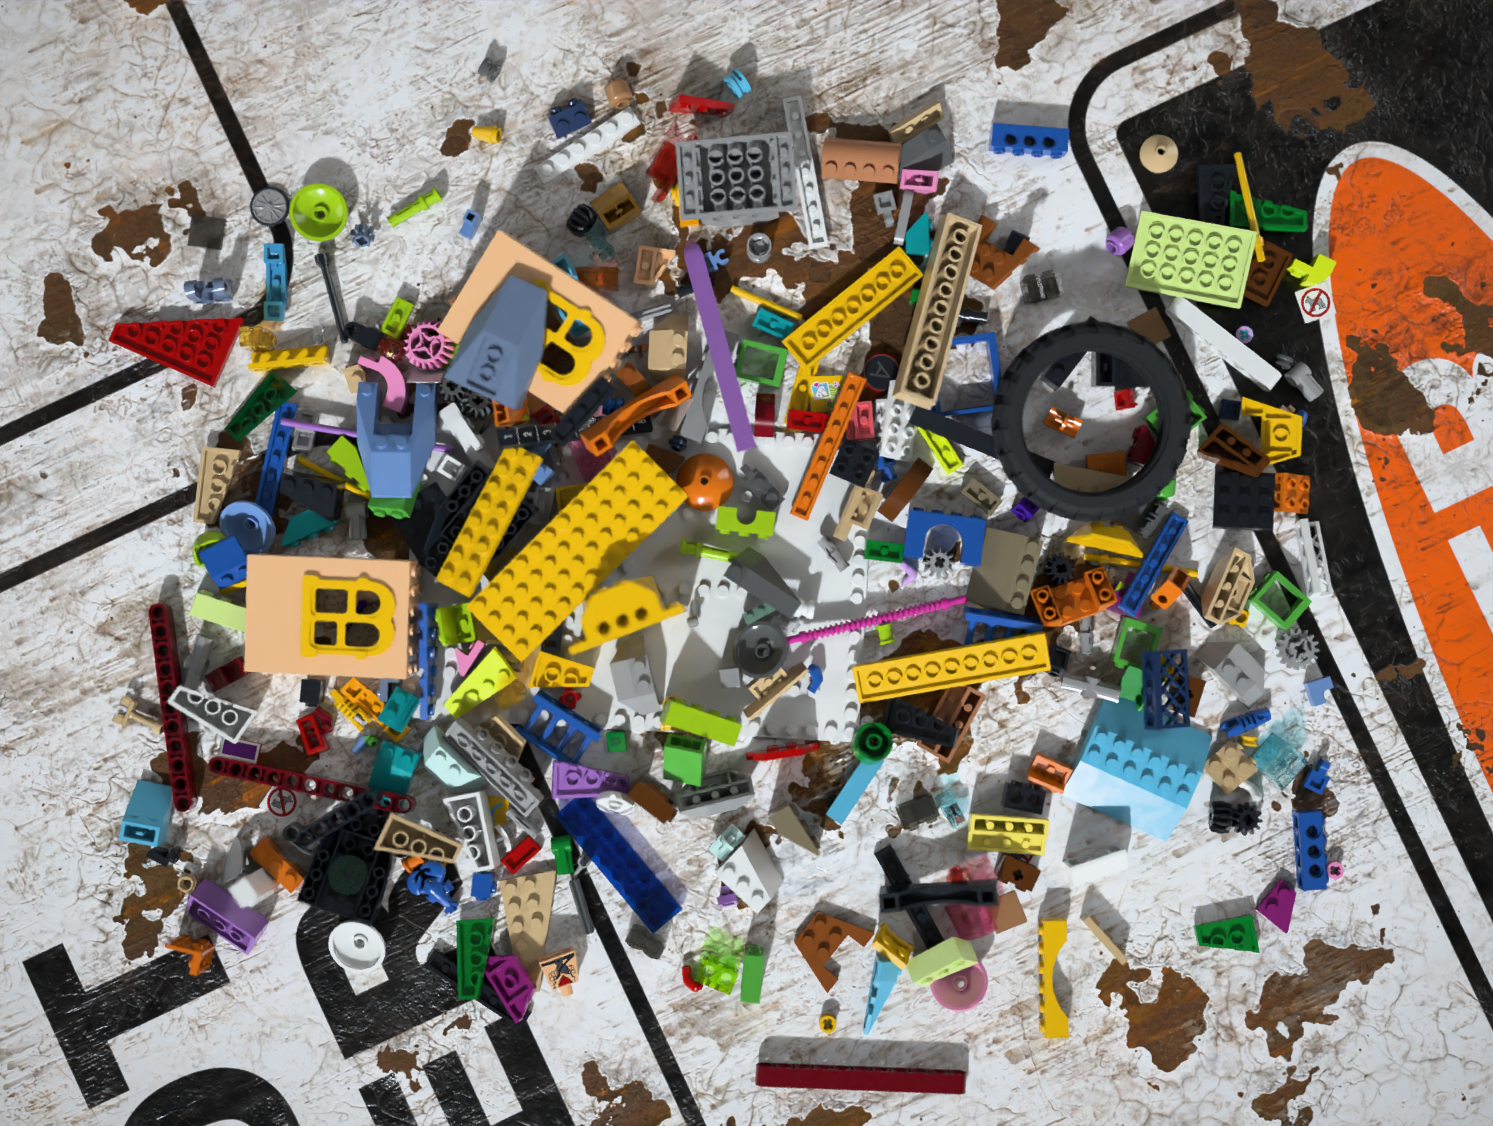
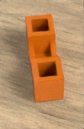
[248,836,307,893]

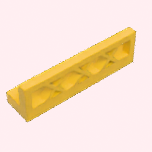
[248,345,331,373]

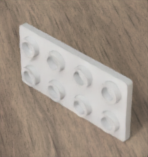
[873,380,916,462]

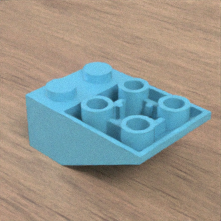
[118,780,173,847]

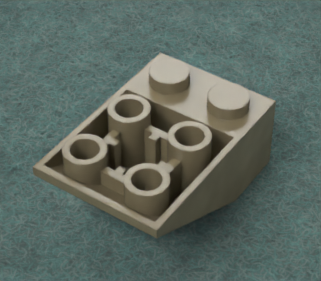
[768,801,821,856]

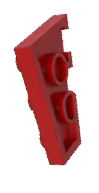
[668,94,734,118]

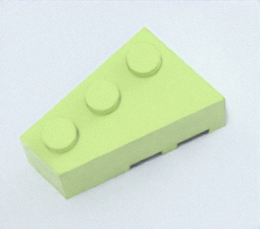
[189,589,246,632]
[907,937,979,987]

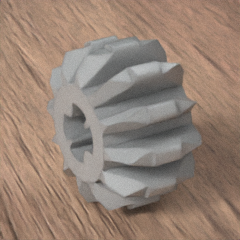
[922,546,955,579]

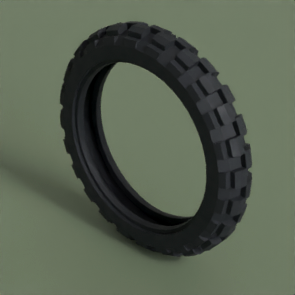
[991,321,1192,521]

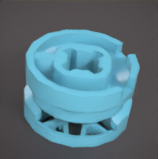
[723,68,751,100]

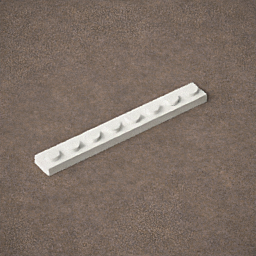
[782,95,828,250]

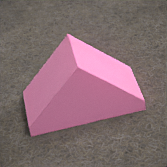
[900,169,939,194]

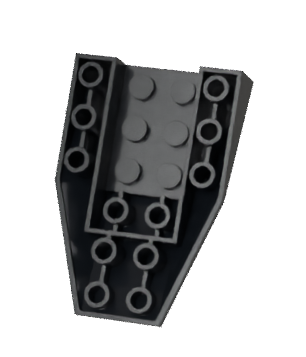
[418,460,539,588]
[297,798,393,926]

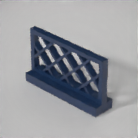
[1141,649,1190,730]

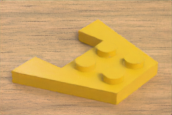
[1242,397,1303,465]

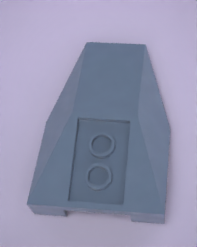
[444,275,548,410]

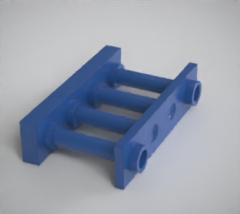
[956,606,1043,647]
[515,690,605,765]

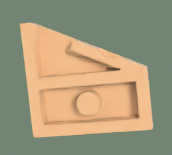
[634,245,676,287]

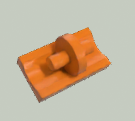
[1043,407,1083,438]

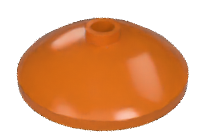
[676,453,734,511]

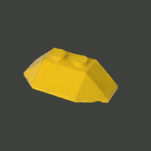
[1063,521,1143,558]

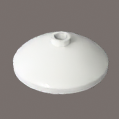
[328,920,386,973]

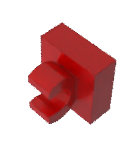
[1114,389,1137,411]

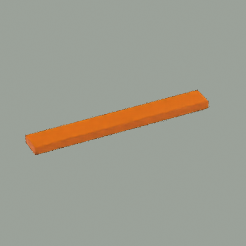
[789,371,867,521]

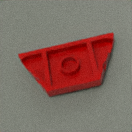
[746,741,819,761]

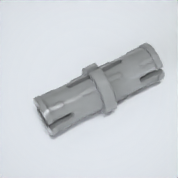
[817,535,850,573]
[1078,616,1093,654]
[505,805,542,839]

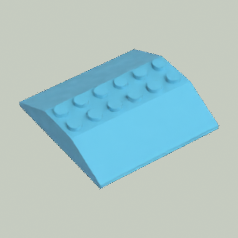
[1060,697,1213,841]

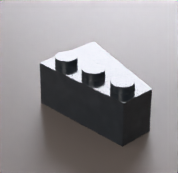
[280,470,346,522]

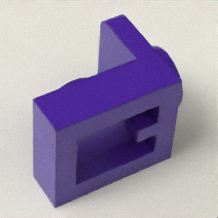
[1011,496,1039,523]

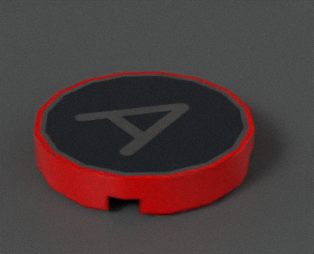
[862,354,900,392]

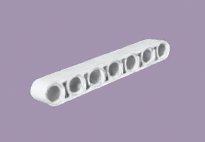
[1165,297,1282,392]

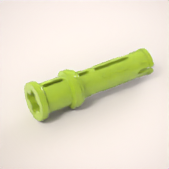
[386,186,443,228]
[679,538,738,563]

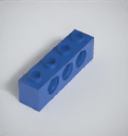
[989,123,1069,159]
[1292,809,1329,891]

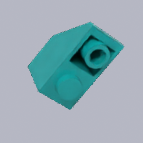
[904,213,933,256]

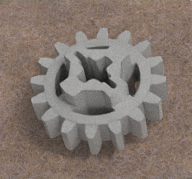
[1275,628,1319,670]

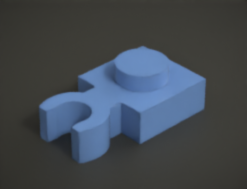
[703,249,729,274]

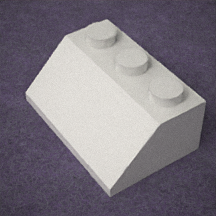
[1062,843,1129,888]

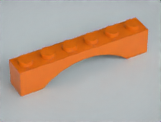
[579,374,692,457]

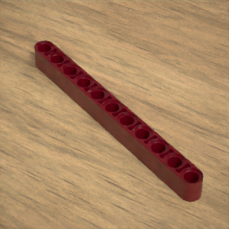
[149,603,198,812]
[208,756,417,814]
[755,1062,966,1094]

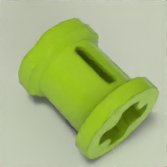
[875,623,896,645]

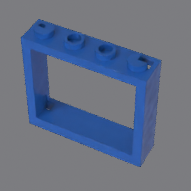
[930,332,1002,418]

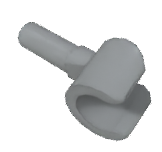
[687,600,699,628]
[571,853,593,879]

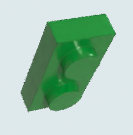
[863,540,904,564]

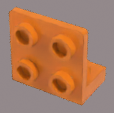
[1274,473,1310,514]
[164,934,215,976]

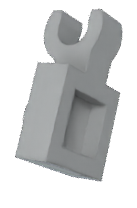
[873,190,896,227]

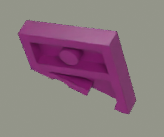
[1255,879,1297,934]

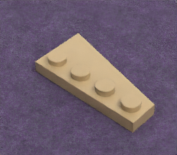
[1053,463,1131,493]

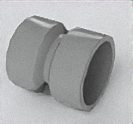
[747,233,772,263]

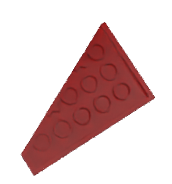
[108,317,245,387]

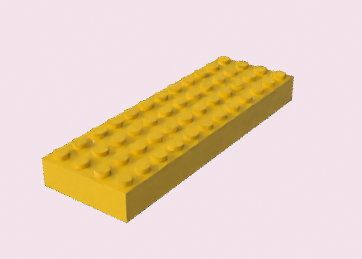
[466,440,688,662]

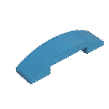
[264,243,287,321]

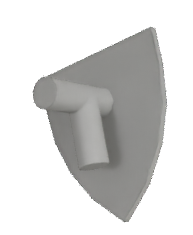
[221,836,255,884]

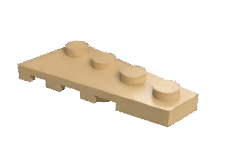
[193,446,242,525]

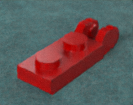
[786,409,830,433]

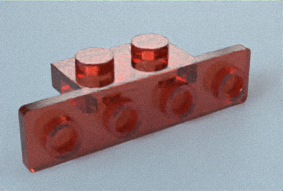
[645,135,698,202]

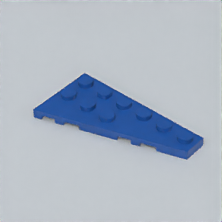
[419,603,439,720]

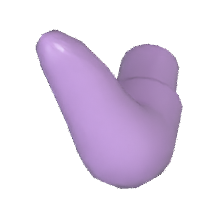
[900,560,917,586]

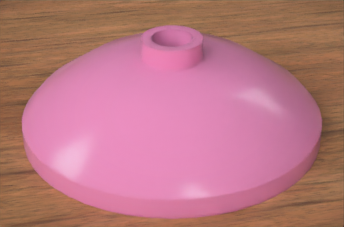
[930,960,988,1011]

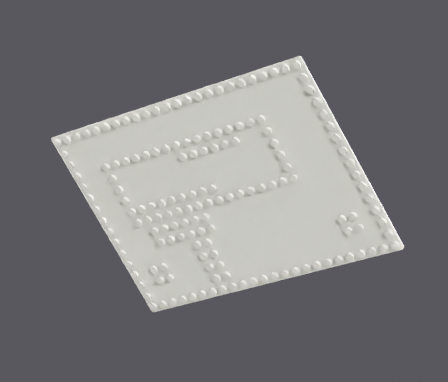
[401,414,874,742]

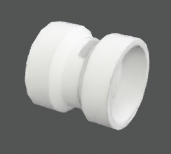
[794,598,815,619]

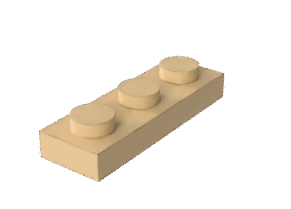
[887,100,945,144]
[1080,913,1128,965]

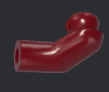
[314,706,334,734]

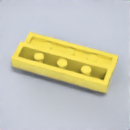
[966,813,1049,855]

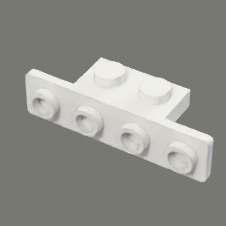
[439,402,496,469]

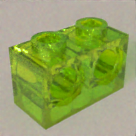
[694,954,739,995]

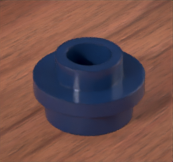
[668,435,687,452]

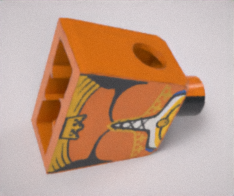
[1149,565,1191,611]

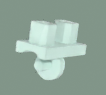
[708,823,746,862]

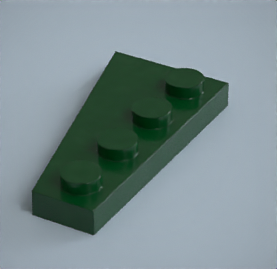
[225,370,298,441]

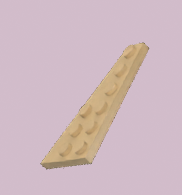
[499,869,557,992]

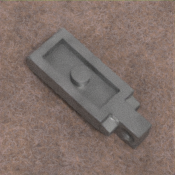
[740,464,785,512]

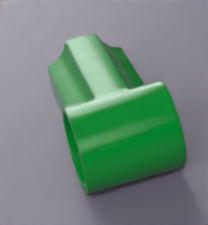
[551,835,574,875]

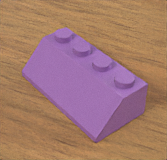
[185,879,269,955]

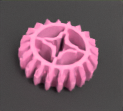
[404,319,455,371]

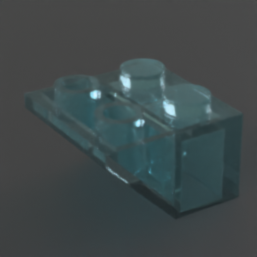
[1251,732,1308,791]

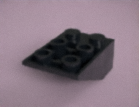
[1091,352,1149,388]

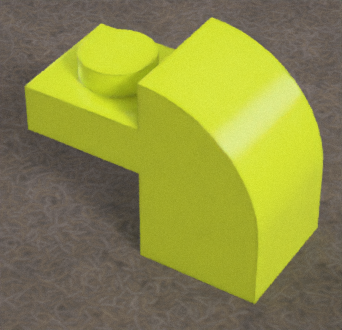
[1286,254,1337,287]

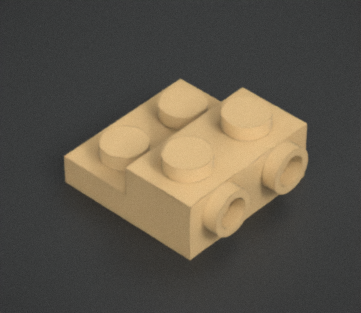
[1204,740,1258,795]

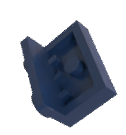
[546,98,592,139]

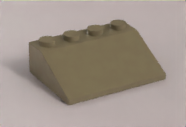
[966,527,1043,615]

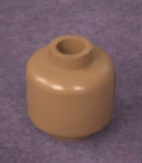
[605,78,633,109]

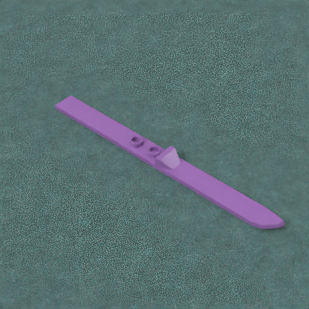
[684,239,756,452]

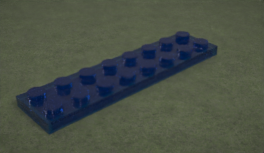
[555,797,683,934]

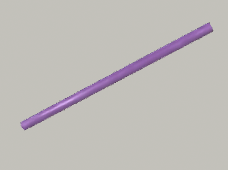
[281,418,453,454]

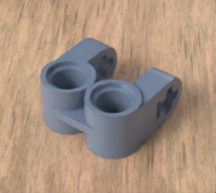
[184,277,233,304]

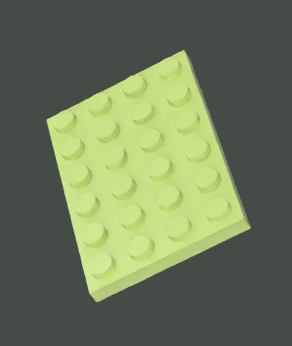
[1124,211,1257,309]

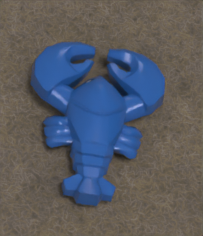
[407,860,459,914]

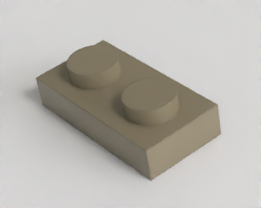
[960,477,1003,516]

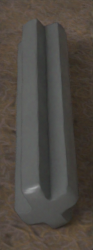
[569,878,594,935]

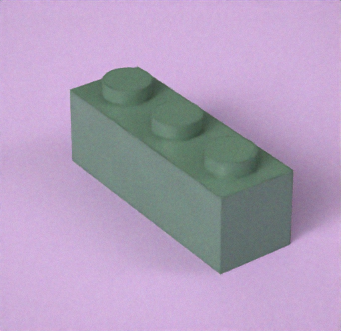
[742,603,776,625]

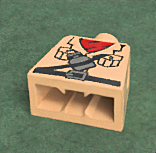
[537,946,579,997]

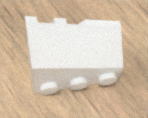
[715,828,783,914]

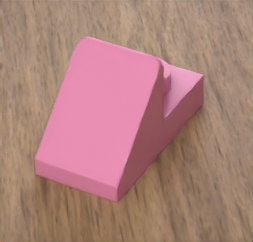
[455,639,486,677]

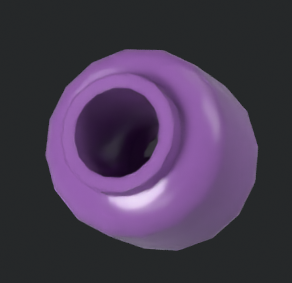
[1105,227,1134,255]

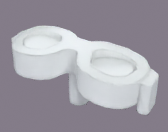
[493,824,512,852]

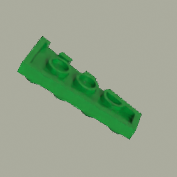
[1228,190,1307,232]
[456,918,496,1000]

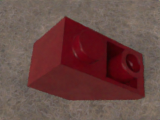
[1126,424,1155,467]

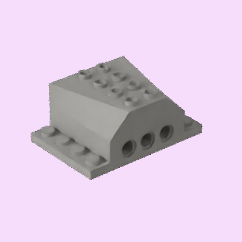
[676,131,798,227]

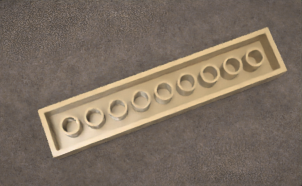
[892,212,983,409]

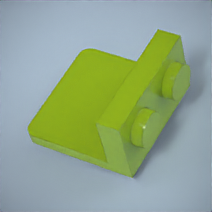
[435,602,478,646]

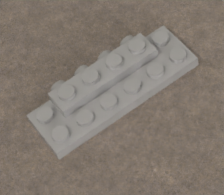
[442,716,544,817]

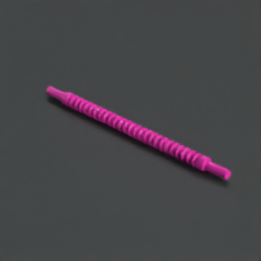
[786,595,968,644]

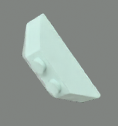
[423,725,488,793]

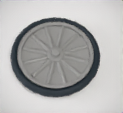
[250,187,290,227]

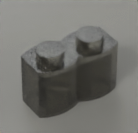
[1019,270,1064,305]
[895,792,940,831]
[625,924,667,959]

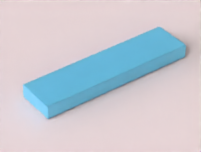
[825,760,884,825]

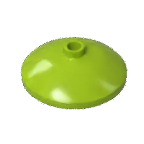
[289,183,348,242]

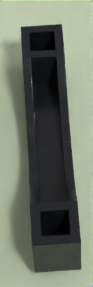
[879,879,999,913]

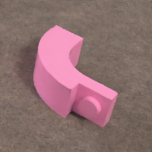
[358,355,409,415]

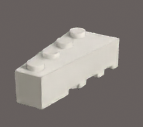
[167,686,258,744]
[443,789,501,872]
[228,868,280,908]

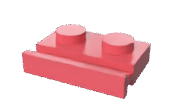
[846,401,875,441]

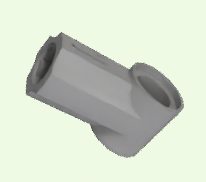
[1285,362,1324,402]
[345,502,369,540]

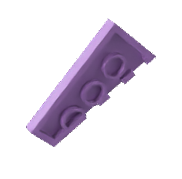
[551,759,630,799]

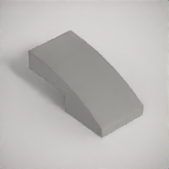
[292,410,318,453]

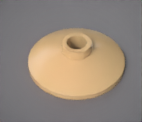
[1140,135,1178,173]

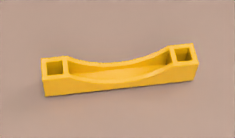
[1037,917,1069,1038]

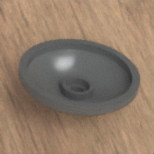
[733,621,788,679]

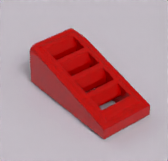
[296,713,330,757]

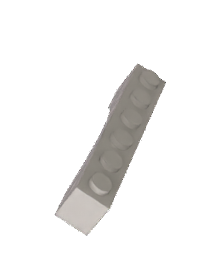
[677,330,738,446]

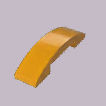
[340,677,411,743]

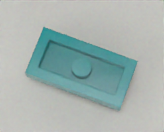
[752,308,795,340]

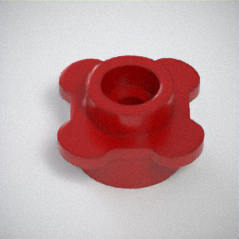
[559,687,582,710]

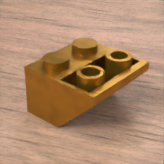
[589,182,642,235]

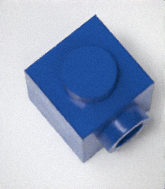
[470,871,497,901]

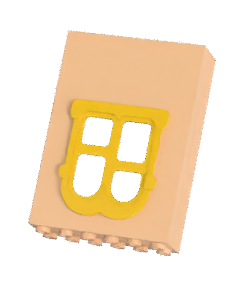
[437,230,643,415]
[244,553,422,679]

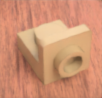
[341,363,368,394]

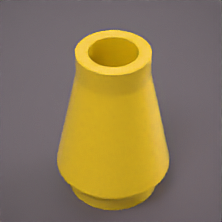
[472,125,502,145]

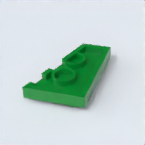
[1193,914,1260,953]

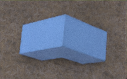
[459,209,482,241]
[1303,676,1334,707]

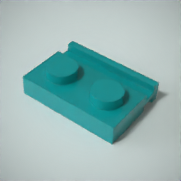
[377,686,420,733]

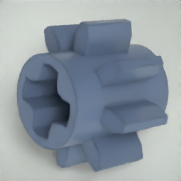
[350,223,375,248]

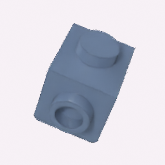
[377,678,402,702]

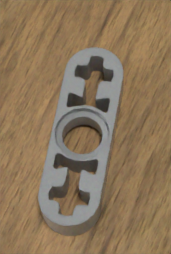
[893,190,914,246]

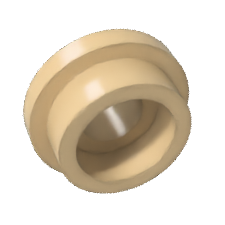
[178,873,198,893]

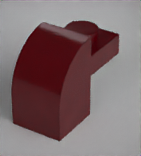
[754,393,775,437]

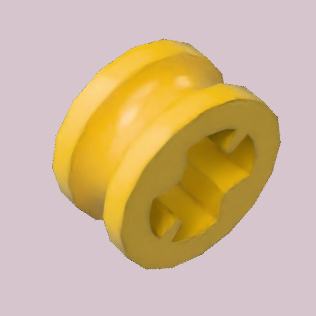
[1240,735,1258,747]
[819,1013,837,1033]

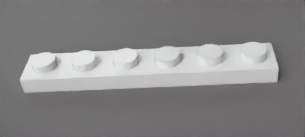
[534,106,640,186]

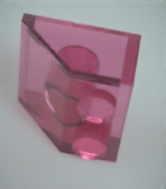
[944,903,999,940]

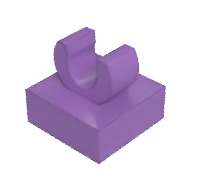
[717,886,739,908]

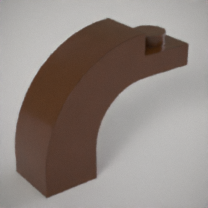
[877,457,933,522]

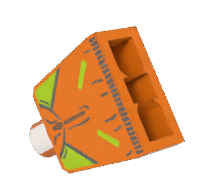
[492,397,533,427]

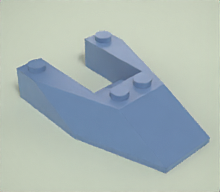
[357,382,439,498]

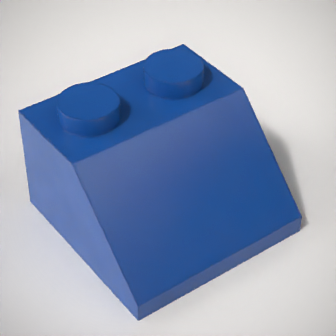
[198,534,248,590]

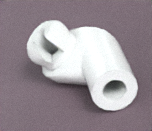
[1239,780,1262,805]

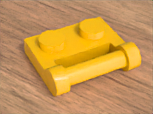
[871,922,914,970]

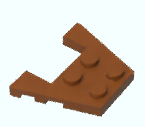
[969,215,1040,290]
[794,911,875,993]

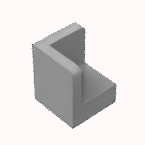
[719,667,741,689]

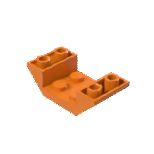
[1030,566,1118,627]

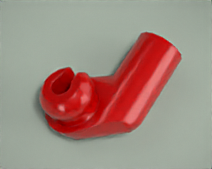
[681,965,703,992]

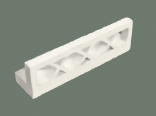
[1294,518,1333,598]

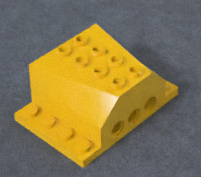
[569,575,687,655]

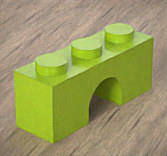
[715,506,776,539]

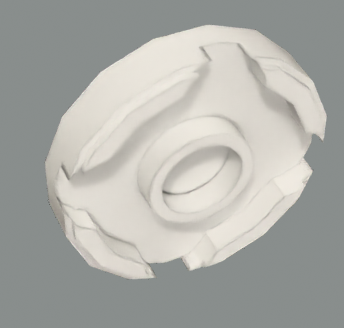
[596,791,635,815]

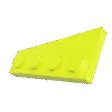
[444,646,518,719]

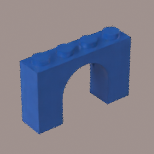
[903,507,986,567]

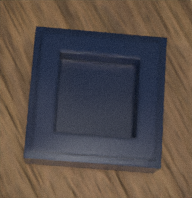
[1218,399,1241,421]

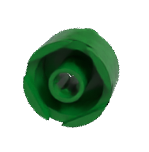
[851,723,893,765]

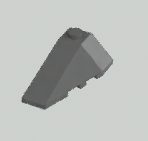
[878,123,954,184]
[723,547,802,619]

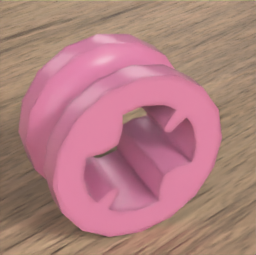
[1325,860,1344,879]

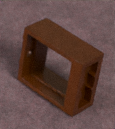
[627,776,678,824]

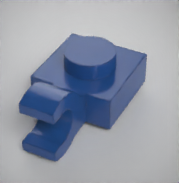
[876,450,897,483]
[1302,758,1331,795]

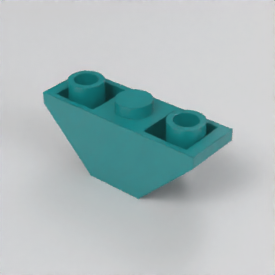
[281,510,340,549]

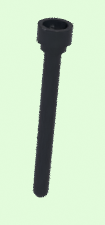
[314,253,348,344]

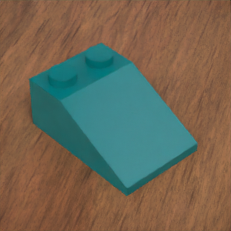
[368,739,423,806]

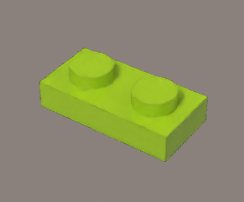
[380,297,415,340]

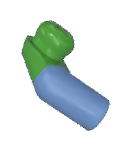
[351,734,379,755]

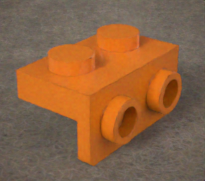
[1027,752,1073,794]

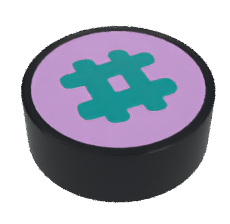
[1233,325,1254,345]

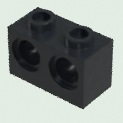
[1001,780,1046,815]

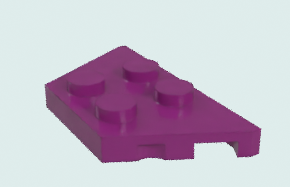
[485,954,537,1024]

